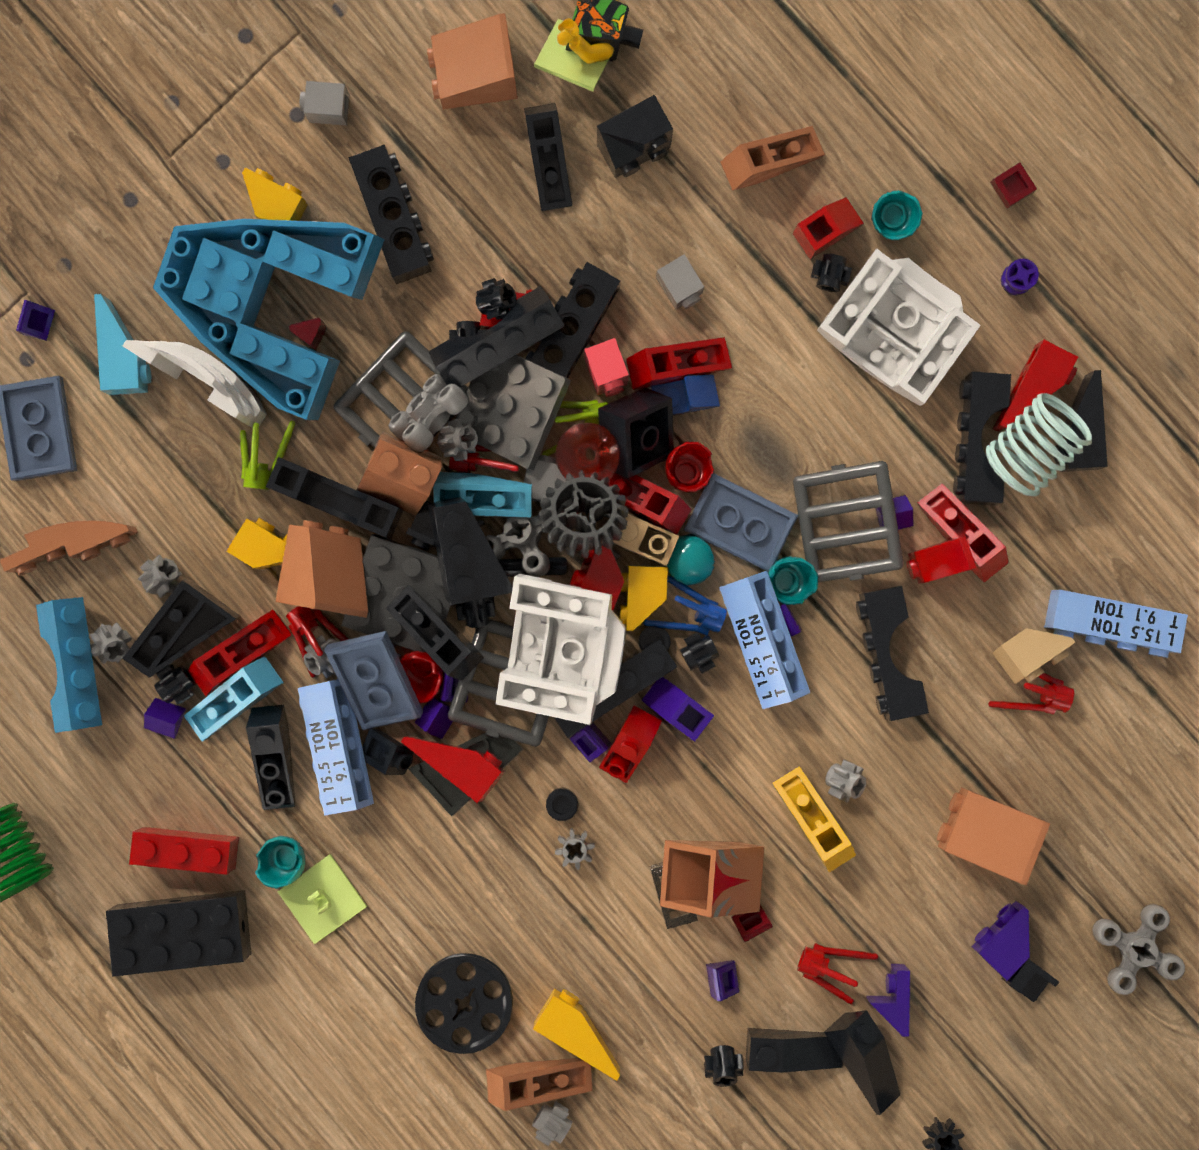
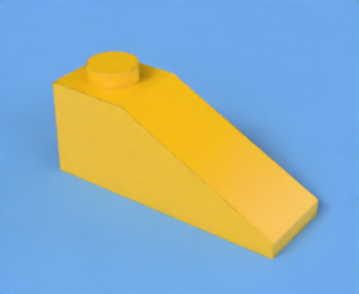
[773,766,856,873]
[533,988,620,1081]

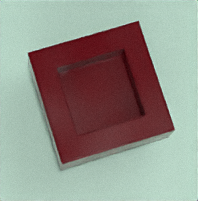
[990,162,1037,209]

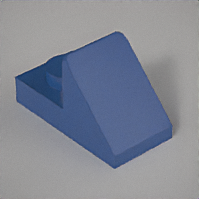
[651,375,720,416]

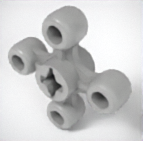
[388,374,469,453]
[485,506,564,577]
[1092,904,1185,995]

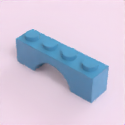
[36,597,102,733]

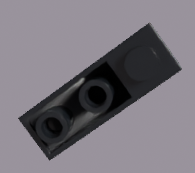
[246,705,295,810]

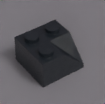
[597,95,673,178]
[598,387,674,479]

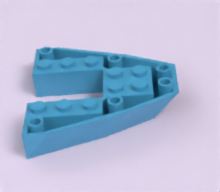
[153,219,385,420]

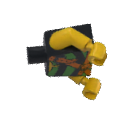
[557,0,644,64]

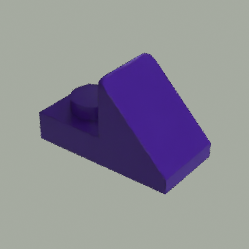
[866,964,910,1037]

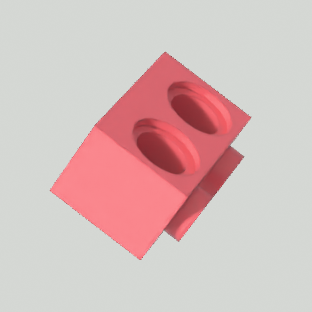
[584,338,629,397]

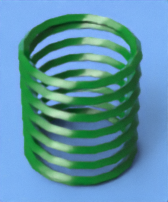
[0,803,54,902]

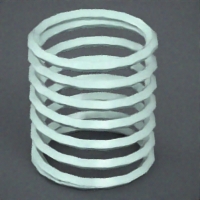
[986,393,1092,497]

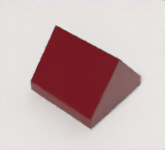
[289,318,327,351]
[731,904,773,942]

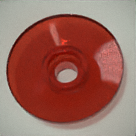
[556,422,620,481]

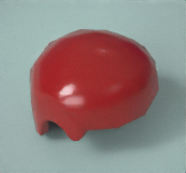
[665,442,714,493]
[400,651,444,704]

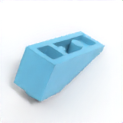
[94,294,152,395]
[433,472,532,517]
[184,656,284,742]

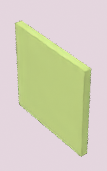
[534,19,609,92]
[278,854,367,944]

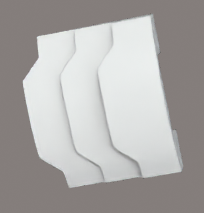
[817,249,981,406]
[122,340,267,428]
[496,574,626,725]

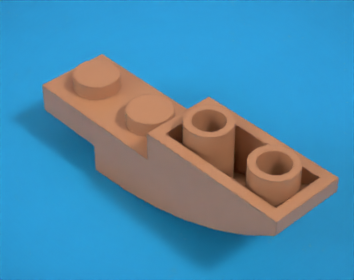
[0,521,138,576]

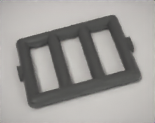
[333,331,468,448]
[793,461,904,583]
[448,619,549,747]

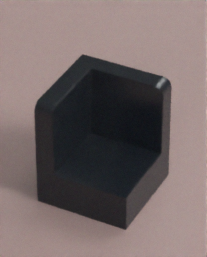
[1001,959,1059,1002]

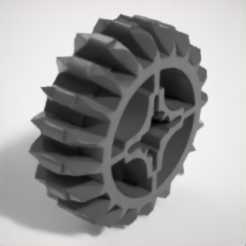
[539,470,629,559]

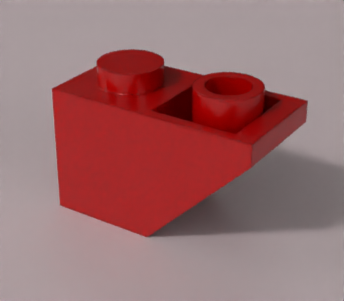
[793,197,864,260]
[570,546,624,610]
[599,705,662,783]

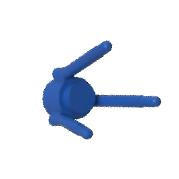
[643,576,727,636]

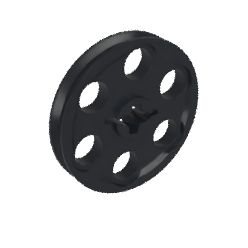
[415,953,513,1054]

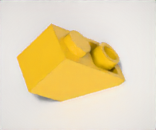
[242,168,308,221]
[226,517,288,569]
[620,566,668,631]

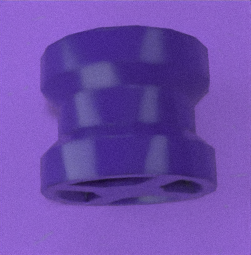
[1000,258,1039,296]

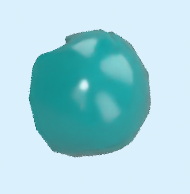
[871,190,923,240]
[666,534,715,586]
[768,556,818,605]
[255,835,306,889]

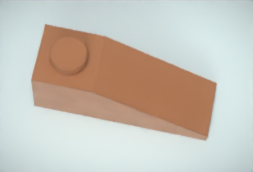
[720,126,825,191]
[486,1058,593,1111]

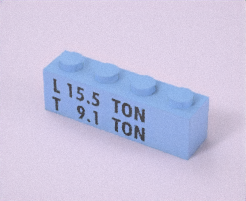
[719,571,811,709]
[1044,590,1188,658]
[298,679,374,816]

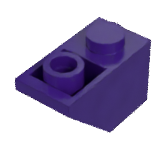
[641,677,714,742]
[971,901,1030,980]

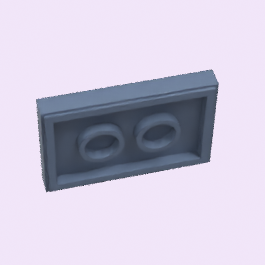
[0,376,77,481]
[683,473,798,572]
[324,631,423,730]

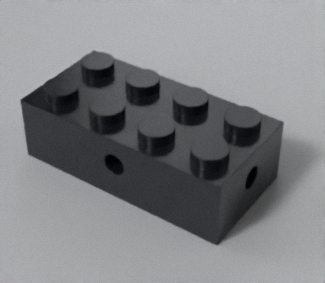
[106,890,252,977]

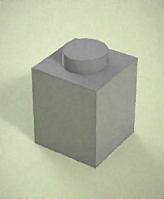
[299,81,350,126]
[656,254,704,310]

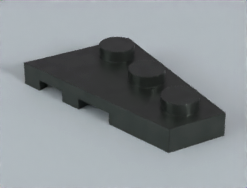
[408,733,523,816]

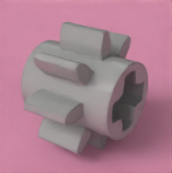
[437,419,478,461]
[138,555,182,598]
[90,622,132,664]
[304,635,338,678]
[825,760,866,803]
[555,828,595,870]
[532,1101,572,1146]

